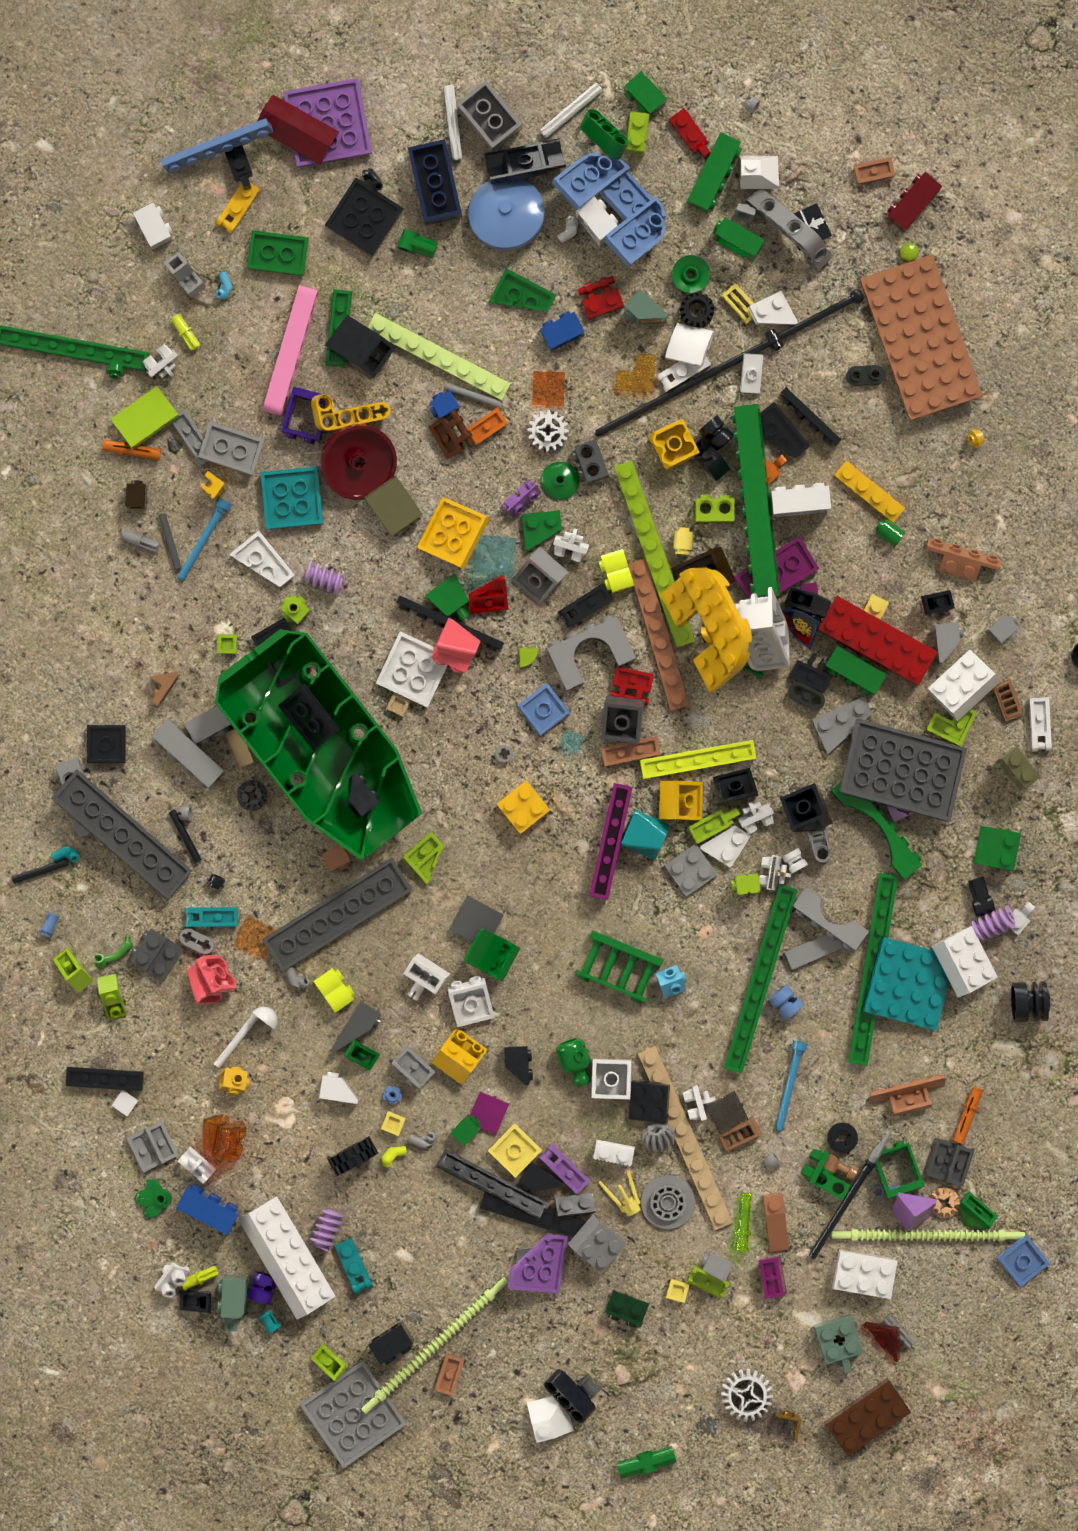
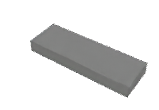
[171,409,209,467]
[784,934,844,970]

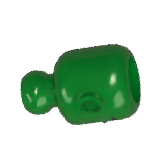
[556,1038,592,1087]

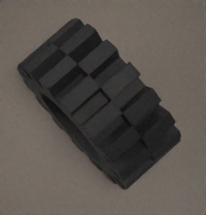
[680,292,715,328]

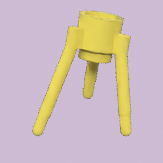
[598,1171,641,1217]

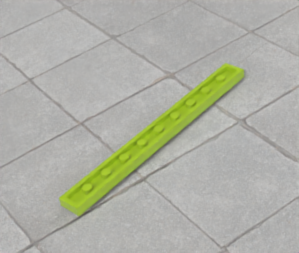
[614,460,696,647]

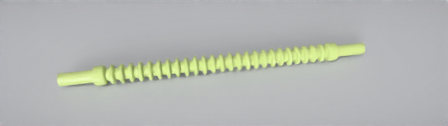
[832,1229,1025,1242]
[361,1277,508,1414]

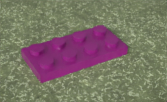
[734,536,819,599]

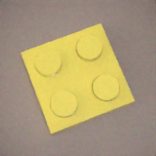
[488,1123,542,1178]

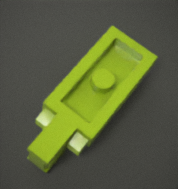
[687,807,740,844]

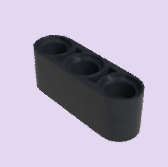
[544,1369,596,1423]

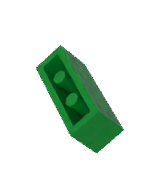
[825,646,887,696]

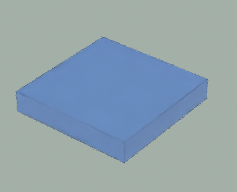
[517,683,571,736]
[996,1234,1050,1288]

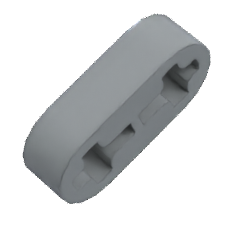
[179,929,215,954]

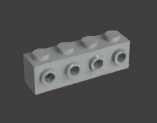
[152,719,226,788]

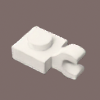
[1011,902,1035,935]

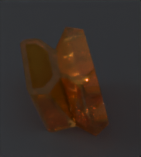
[202,1114,246,1165]

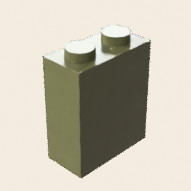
[364,476,423,536]
[997,747,1041,790]

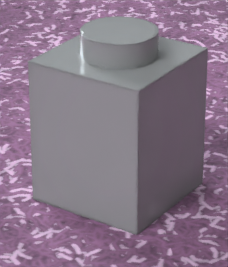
[987,614,1019,644]

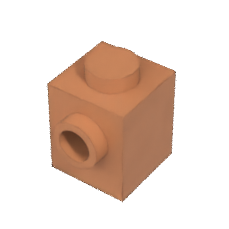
[322,845,353,872]

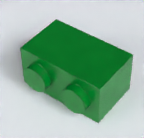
[624,71,667,117]

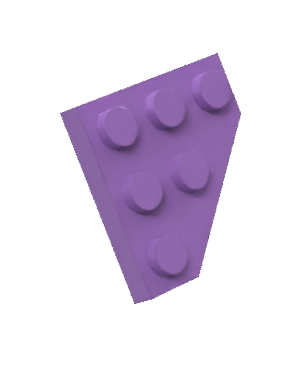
[507,1234,568,1293]

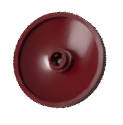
[320,424,397,500]

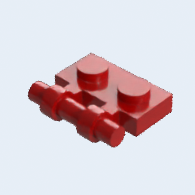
[577,276,624,320]
[611,666,654,706]

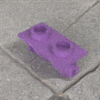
[502,480,541,518]

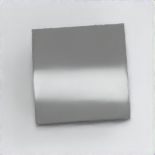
[125,1121,179,1173]

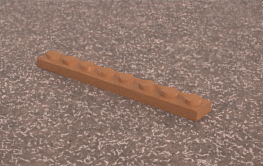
[628,559,689,711]

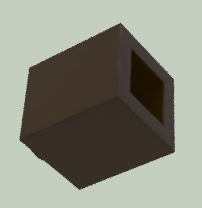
[125,480,148,509]

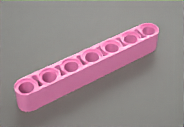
[263,285,318,416]

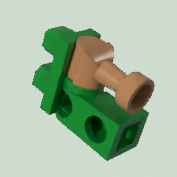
[801,1148,859,1200]

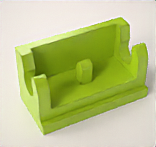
[686,1265,730,1299]

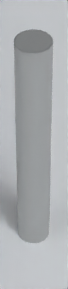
[445,383,501,408]

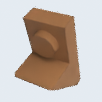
[150,672,180,706]

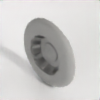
[641,1175,695,1229]

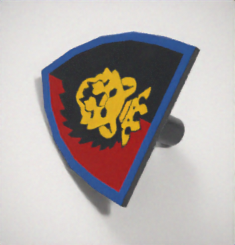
[782,608,821,649]

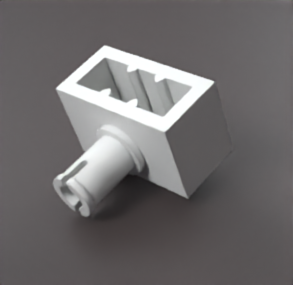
[403,953,450,1000]

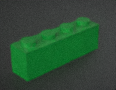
[687,132,742,213]

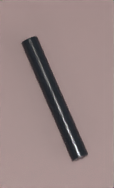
[169,809,202,863]
[11,859,69,884]

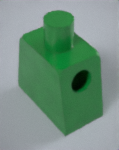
[425,574,470,622]

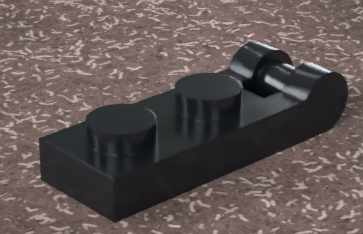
[558,583,613,628]

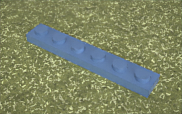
[160,118,273,173]

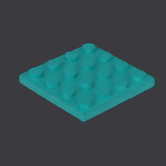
[863,937,950,1031]

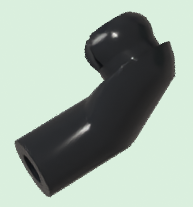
[362,168,383,191]

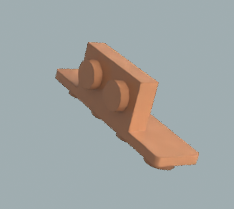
[926,538,1002,582]
[869,1075,945,1117]

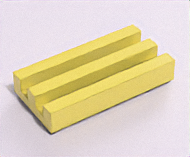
[721,283,754,325]

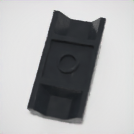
[485,138,566,184]

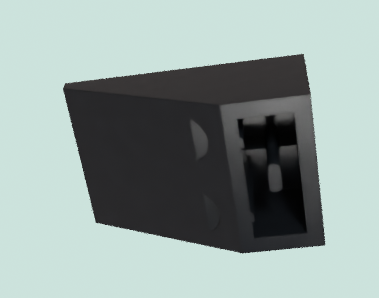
[325,315,396,380]

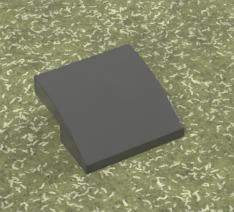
[450,895,504,942]
[924,1137,975,1187]

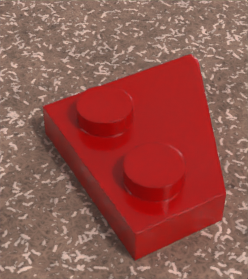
[468,575,509,614]

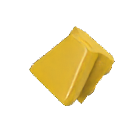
[649,419,700,470]

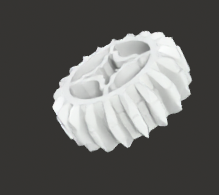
[721,1368,773,1421]

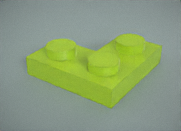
[926,709,977,746]

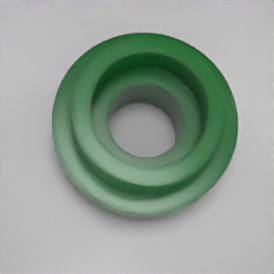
[106,363,125,379]

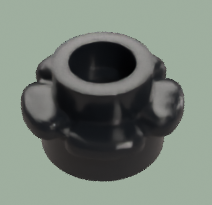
[207,874,225,890]

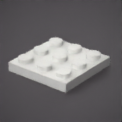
[376,631,448,708]

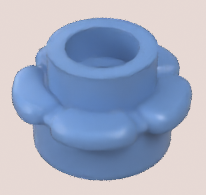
[383,1086,402,1105]

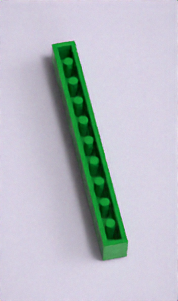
[732,404,781,598]

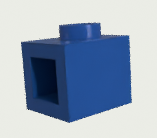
[429,390,460,419]

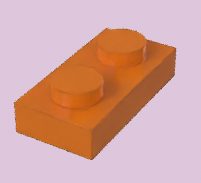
[467,407,508,445]

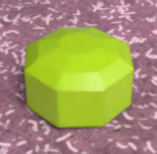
[899,242,919,262]

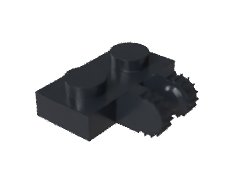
[789,651,832,693]

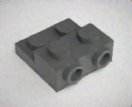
[129,928,184,982]

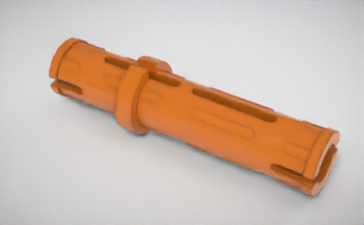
[102,439,161,461]
[953,1086,984,1144]

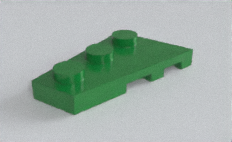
[489,268,557,312]

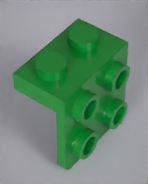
[464,928,520,982]

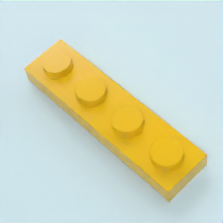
[834,460,905,523]

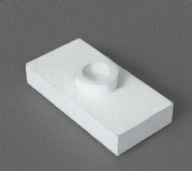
[740,353,763,393]

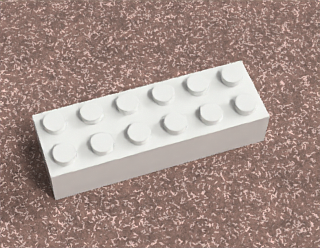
[238,1196,335,1319]

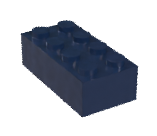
[408,139,462,226]

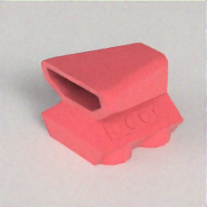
[431,618,480,673]
[186,955,236,1005]

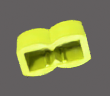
[598,549,634,594]
[314,968,355,1013]

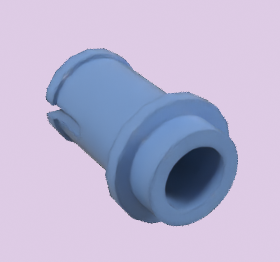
[40,912,60,938]

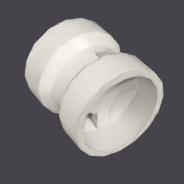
[782,848,808,874]

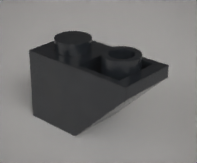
[694,438,731,481]
[347,772,380,819]
[504,1046,533,1085]

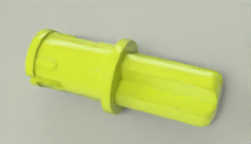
[170,314,200,350]
[182,1266,219,1291]

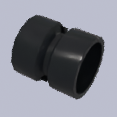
[699,415,734,451]

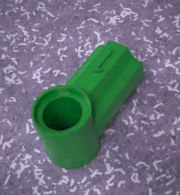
[397,229,438,259]

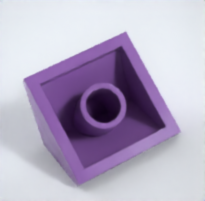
[892,1192,937,1232]

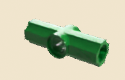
[617,1446,677,1479]

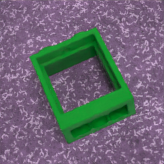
[713,217,764,262]
[875,1141,924,1200]

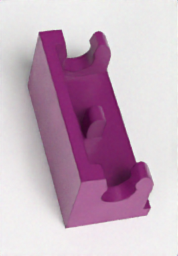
[759,1255,787,1299]

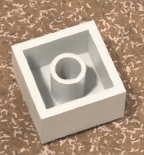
[576,196,619,247]
[591,1058,631,1099]

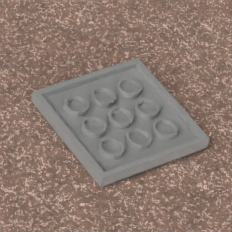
[300,1360,407,1468]

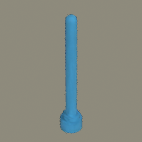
[178,497,232,581]
[776,1040,808,1132]

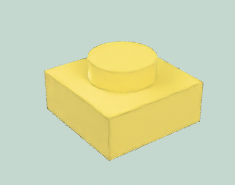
[864,594,889,620]
[381,1111,406,1136]
[666,1279,690,1303]

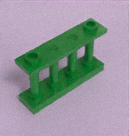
[575,930,664,1004]

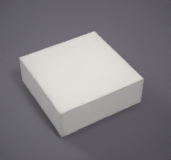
[112,1090,139,1116]

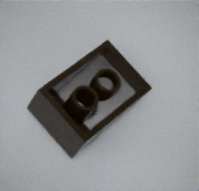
[671,546,736,584]

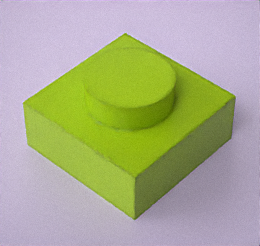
[217,634,237,654]

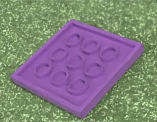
[283,78,372,168]

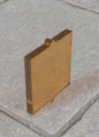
[532,370,565,407]
[233,916,276,959]

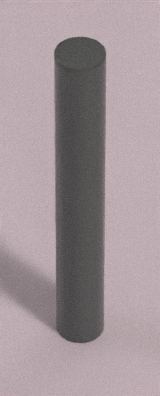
[158,513,182,570]

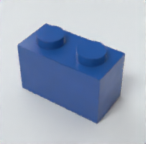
[540,311,585,352]

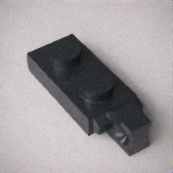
[225,145,253,190]

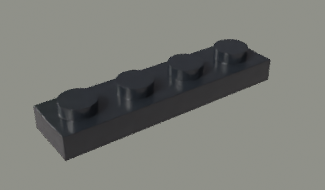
[780,387,842,447]
[65,1067,144,1091]

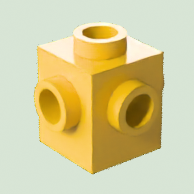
[218,1067,250,1096]

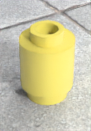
[673,527,693,556]

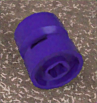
[247,1271,276,1305]

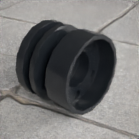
[1011,981,1050,1023]

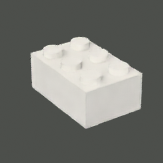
[770,483,831,518]
[928,650,999,721]
[932,926,998,997]
[832,1249,897,1299]

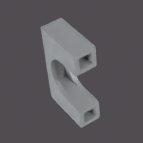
[547,615,636,691]

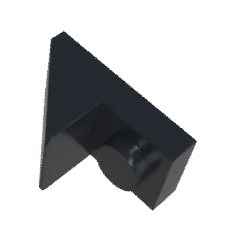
[921,590,955,616]
[180,1290,211,1313]

